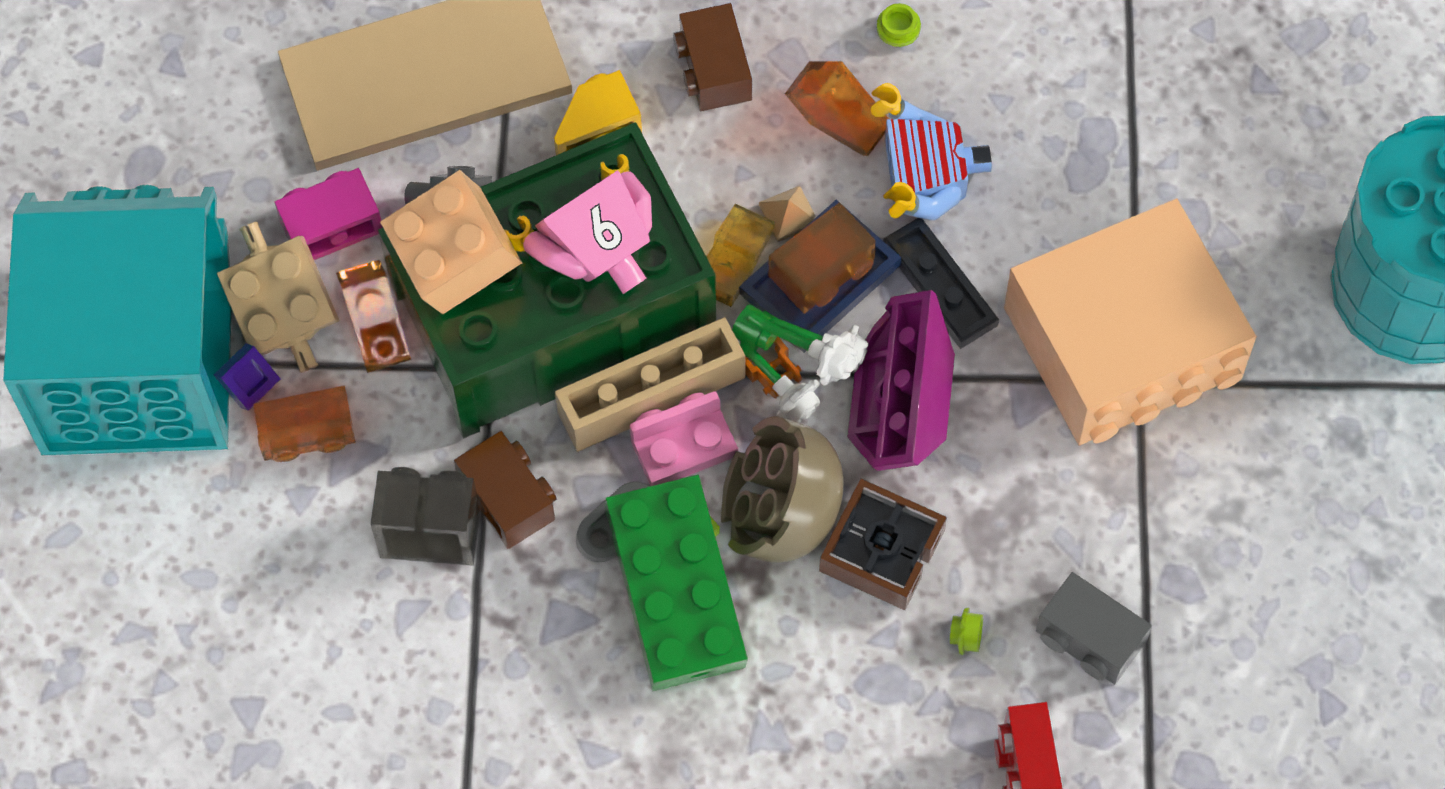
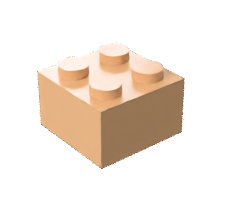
[380,170,522,314]

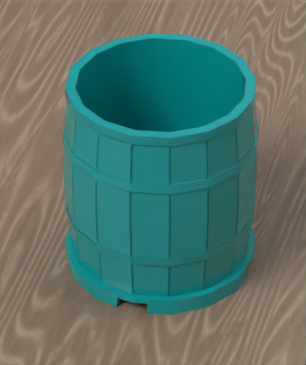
[1330,115,1445,364]

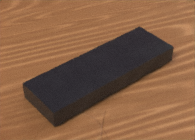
[883,218,999,349]

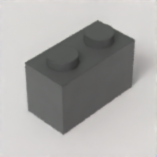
[1036,572,1152,685]

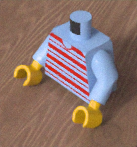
[871,83,992,220]

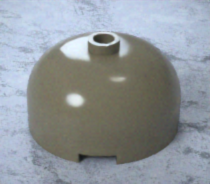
[721,416,844,563]

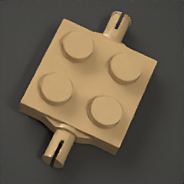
[217,222,340,373]

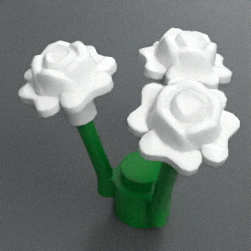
[732,304,868,423]

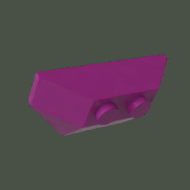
[847,290,955,471]

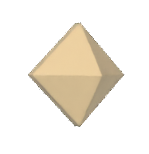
[759,186,816,242]

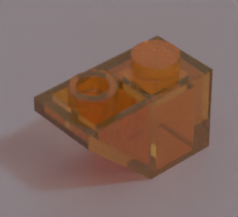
[336,259,412,373]

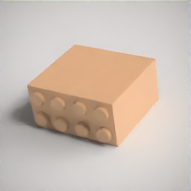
[1004,198,1257,446]

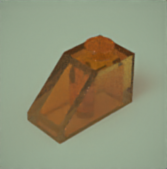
[784,61,889,156]

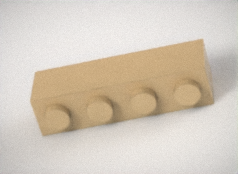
[555,317,745,452]

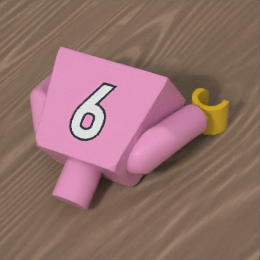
[504,154,652,294]

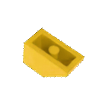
[554,70,642,155]

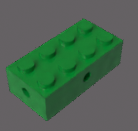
[605,474,748,692]

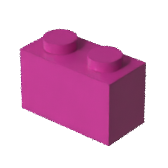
[274,168,383,260]

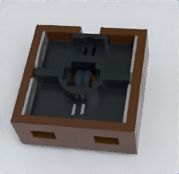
[819,478,947,610]

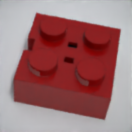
[994,702,1063,789]

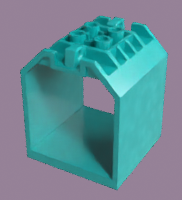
[3,185,232,455]

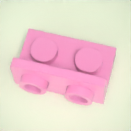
[630,391,738,486]

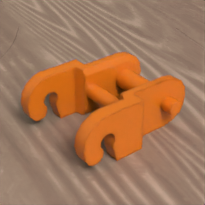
[745,337,802,399]

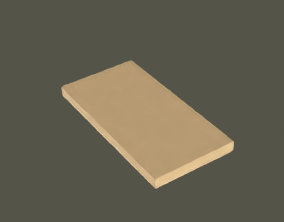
[278,0,573,171]

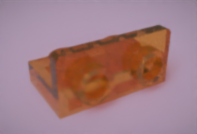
[253,385,356,462]

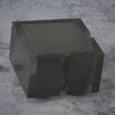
[370,467,480,566]

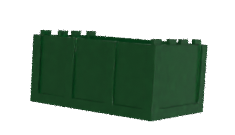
[378,122,716,439]

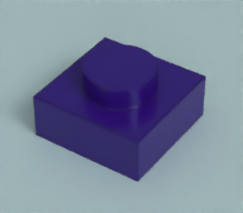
[213,343,281,411]

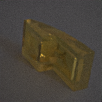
[706,204,776,307]

